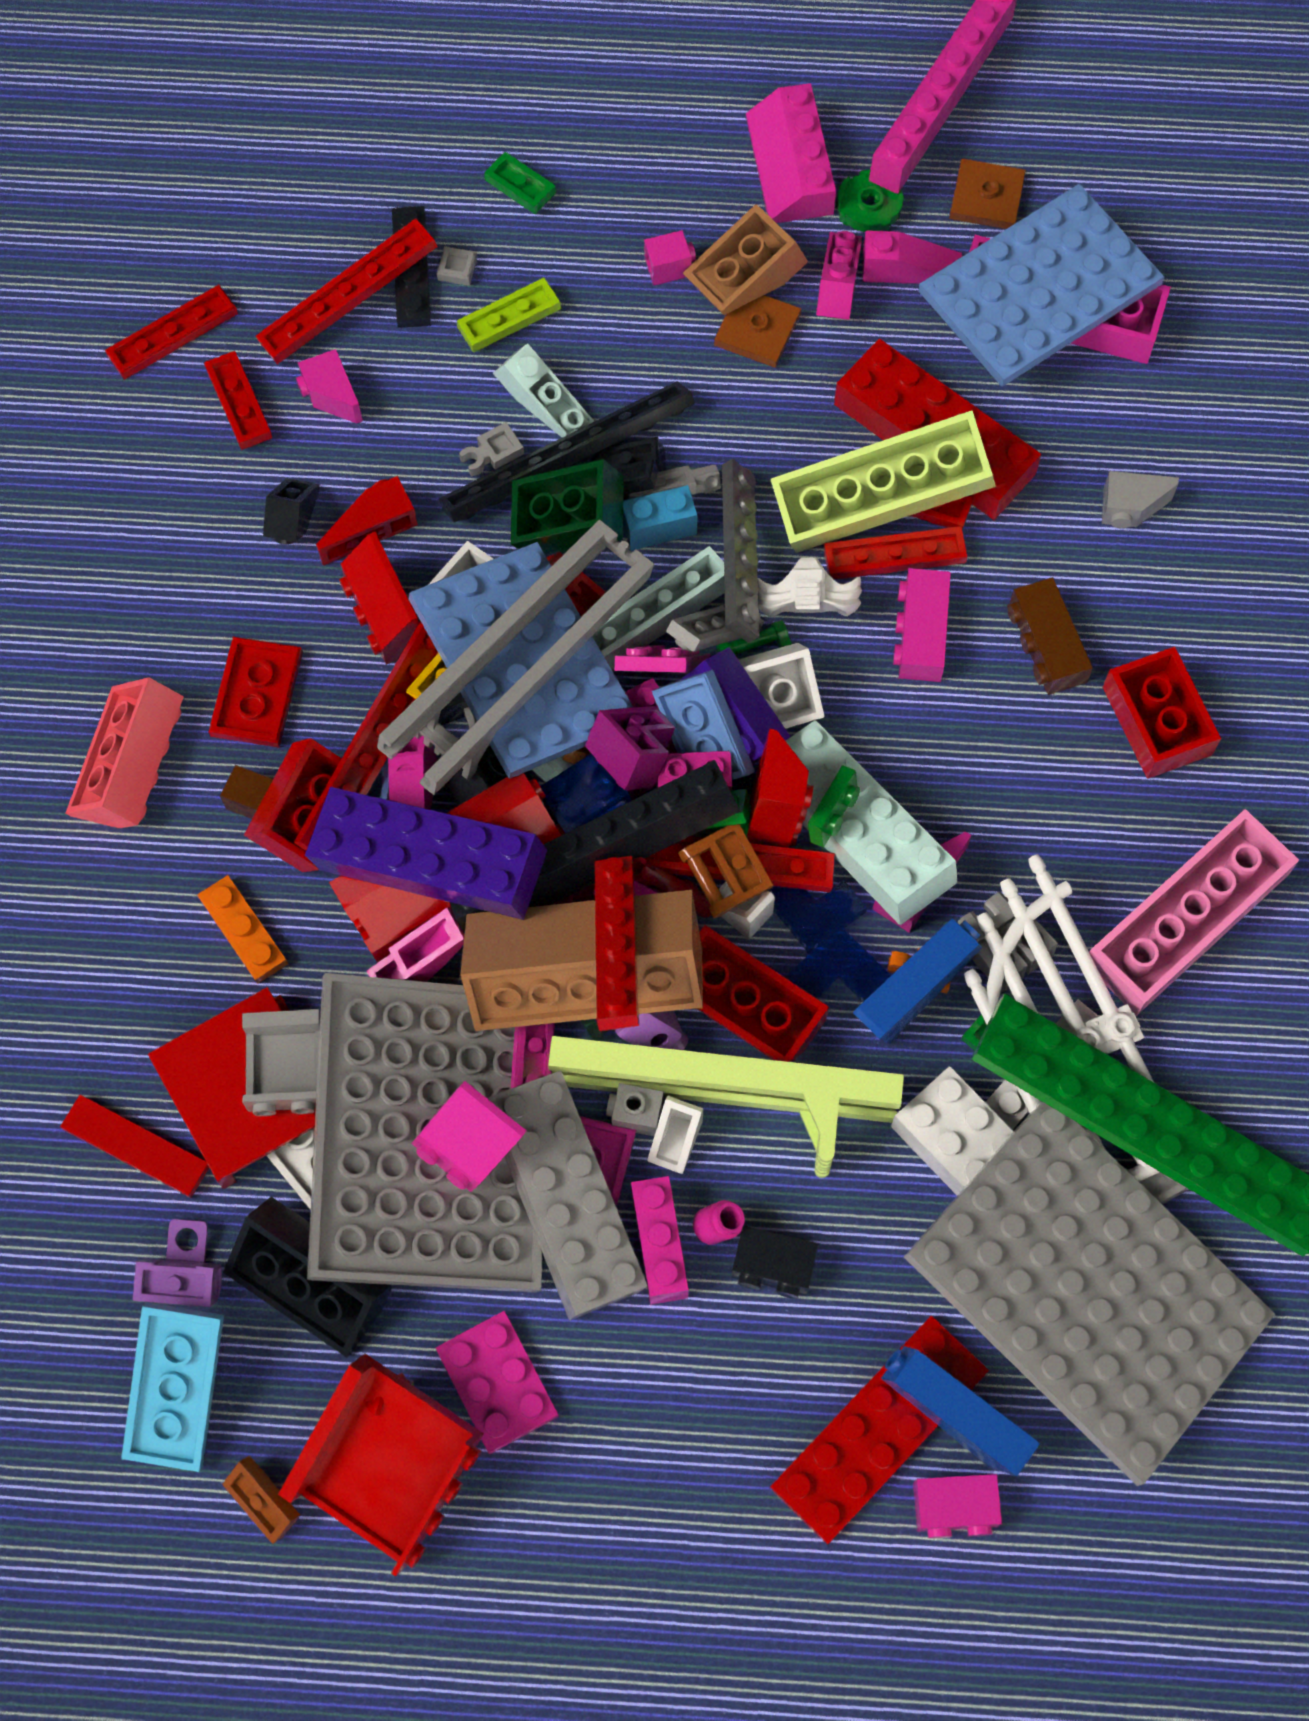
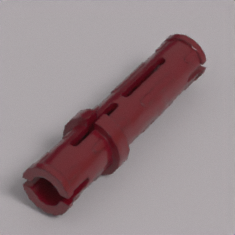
[633,857,711,918]

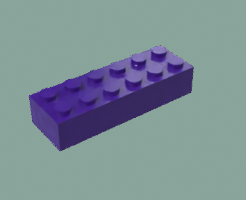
[305,787,547,920]

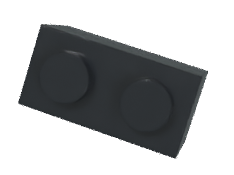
[731,1225,818,1299]

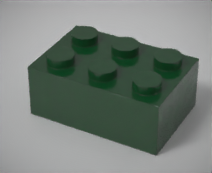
[510,459,624,556]

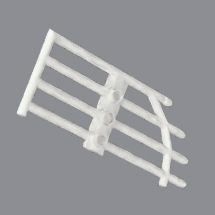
[964,854,1160,1182]

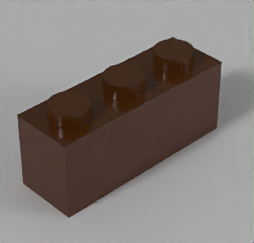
[1007,577,1093,695]

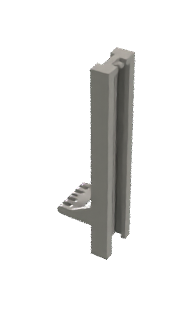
[377,520,654,795]

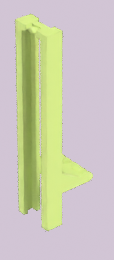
[548,1036,904,1178]

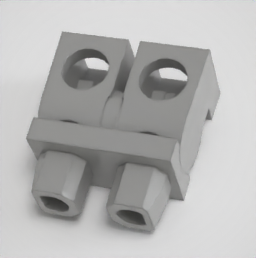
[957,892,1058,994]

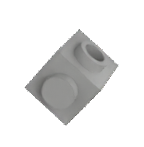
[606,1083,664,1136]

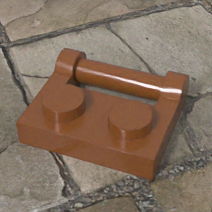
[678,824,773,918]

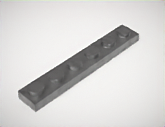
[722,459,760,643]

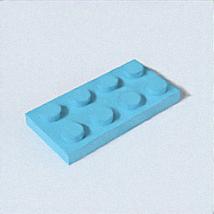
[121,1302,224,1472]

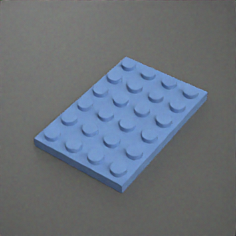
[918,184,1164,387]
[409,542,634,779]

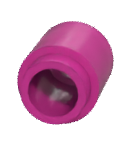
[693,1200,745,1245]

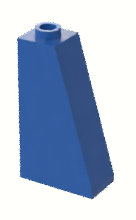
[853,918,983,1044]
[881,1346,1040,1477]

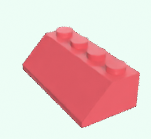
[65,677,184,828]

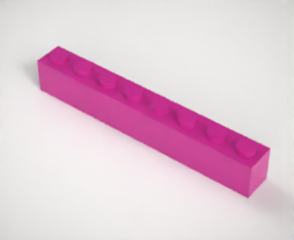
[869,0,1017,194]

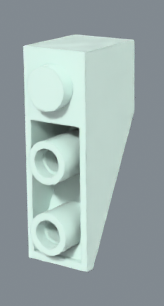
[493,343,595,437]

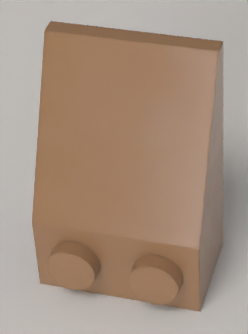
[683,204,808,315]

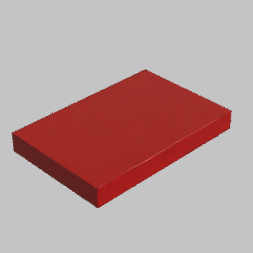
[208,637,303,748]

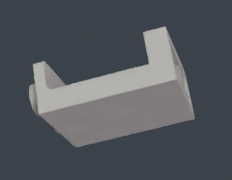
[242,1009,321,1116]

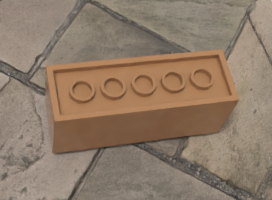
[460,890,703,1031]

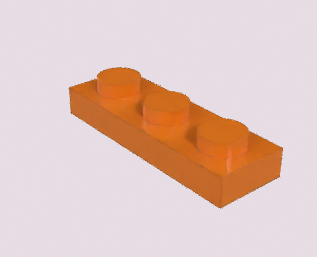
[197,875,288,984]

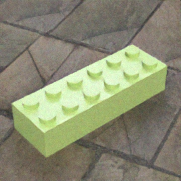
[771,411,996,553]

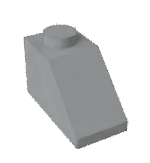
[1102,471,1179,529]

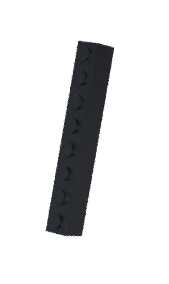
[449,760,740,932]

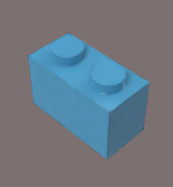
[623,485,697,551]

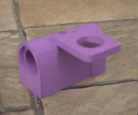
[133,1219,222,1307]

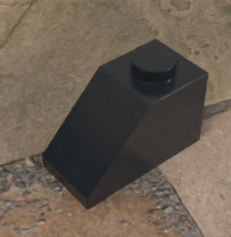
[263,478,320,544]

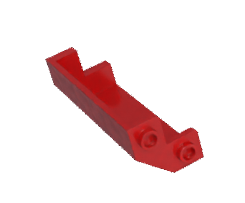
[329,773,567,963]

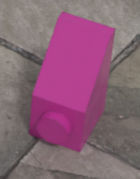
[296,349,363,423]

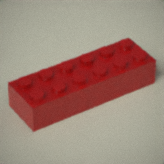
[834,338,1042,520]

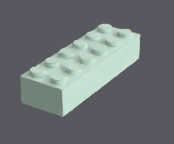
[759,720,957,926]

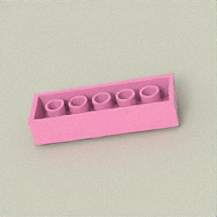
[1089,809,1299,1016]

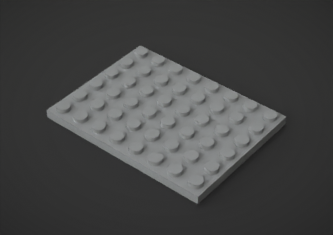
[307,973,542,1293]
[904,1101,1275,1486]

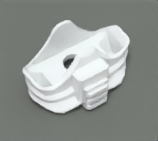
[758,558,862,617]

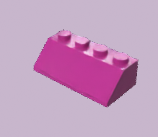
[746,83,836,223]

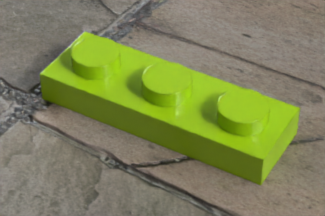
[457,277,561,353]

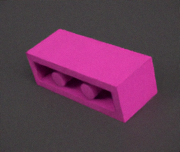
[893,568,951,682]
[631,1176,689,1305]

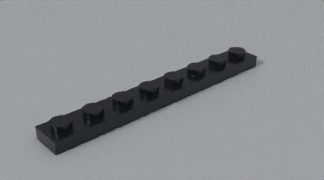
[438,381,695,523]

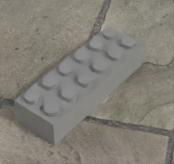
[488,1070,648,1321]

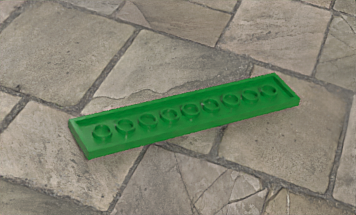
[971,994,1309,1257]

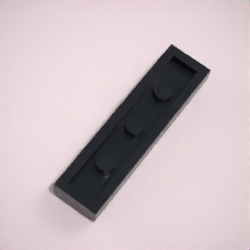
[392,206,431,328]

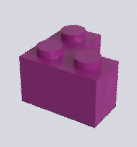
[584,706,676,790]

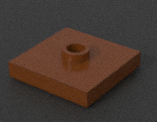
[949,158,1026,229]
[714,295,801,368]

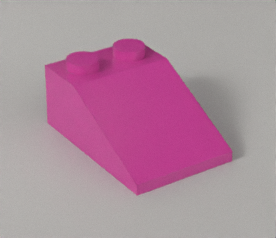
[411,1081,526,1192]

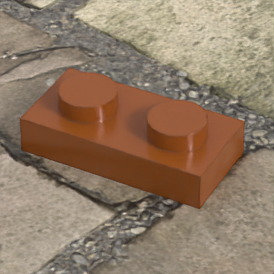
[222,1455,300,1544]

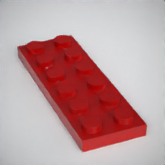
[770,1316,989,1545]

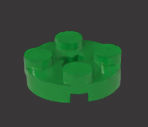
[837,169,903,232]

